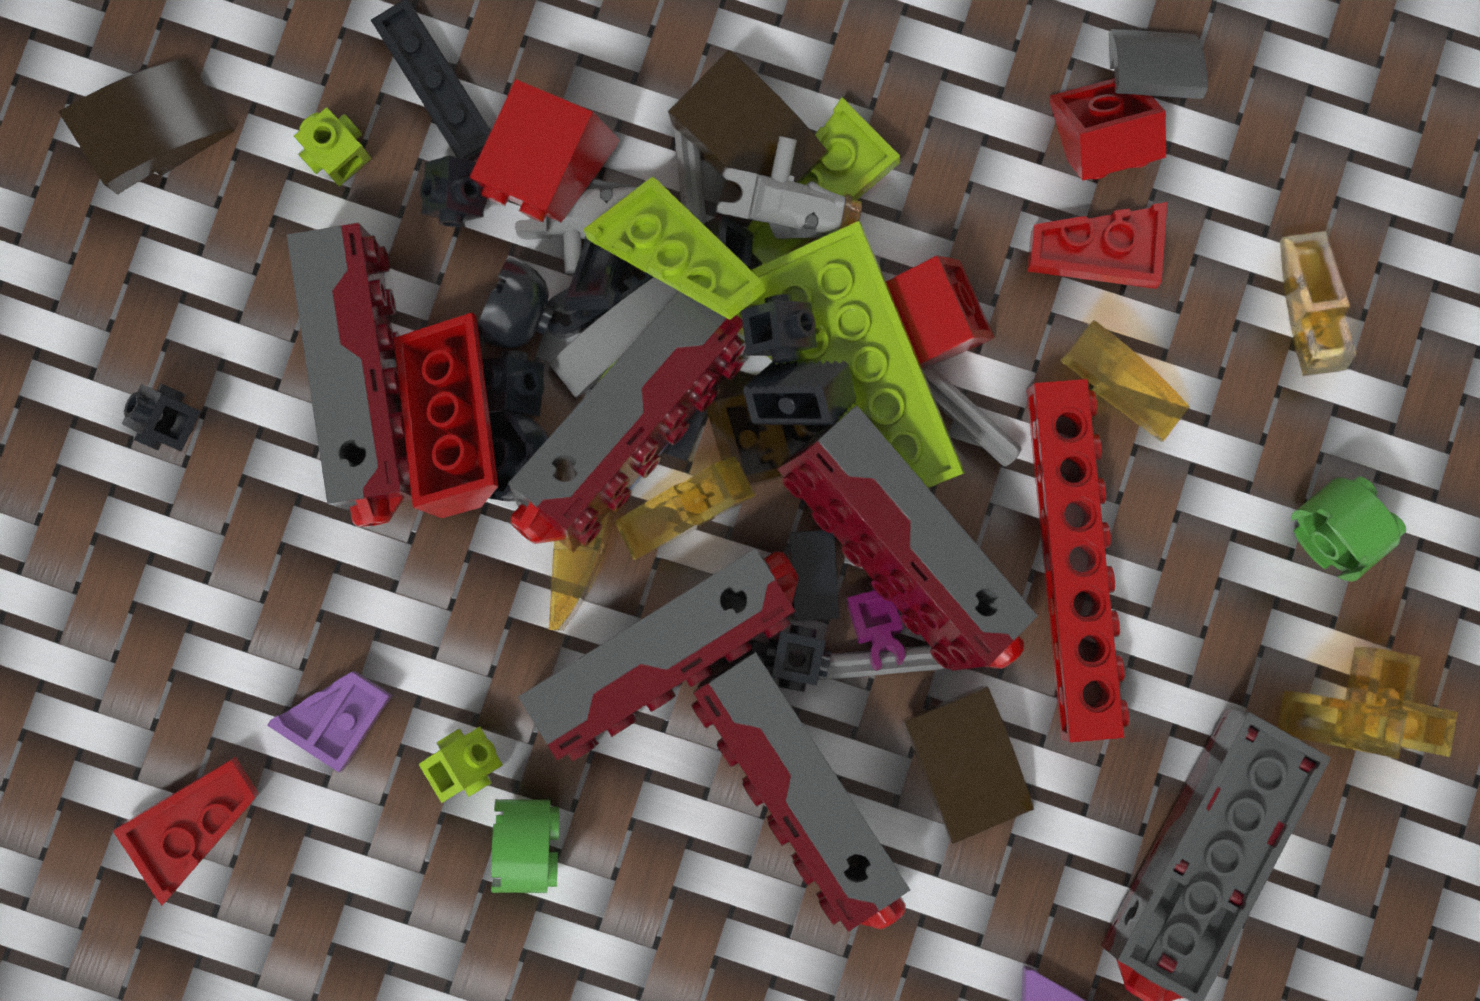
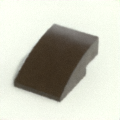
[668,50,828,191]
[59,58,235,195]
[707,394,825,492]
[901,685,1034,844]

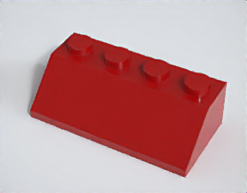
[394,312,498,518]

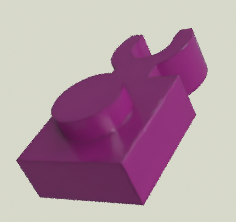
[846,590,905,671]

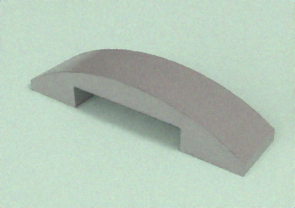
[549,277,679,399]

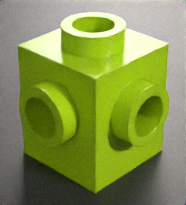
[294,107,372,187]
[419,727,503,803]

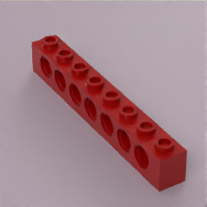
[1026,379,1129,743]

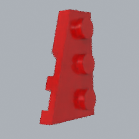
[1027,202,1168,289]
[113,756,259,906]

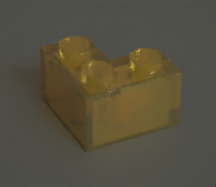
[1339,647,1458,757]

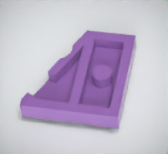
[267,671,393,772]

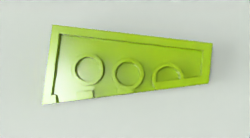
[747,98,900,266]
[583,176,766,320]

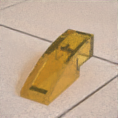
[1280,231,1357,376]
[1060,320,1190,442]
[614,456,755,560]
[549,510,613,631]
[1277,690,1407,759]

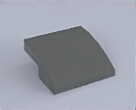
[1109,29,1208,99]

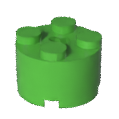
[1291,476,1406,582]
[491,799,559,893]

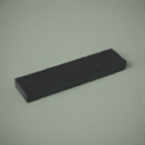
[371,0,491,161]

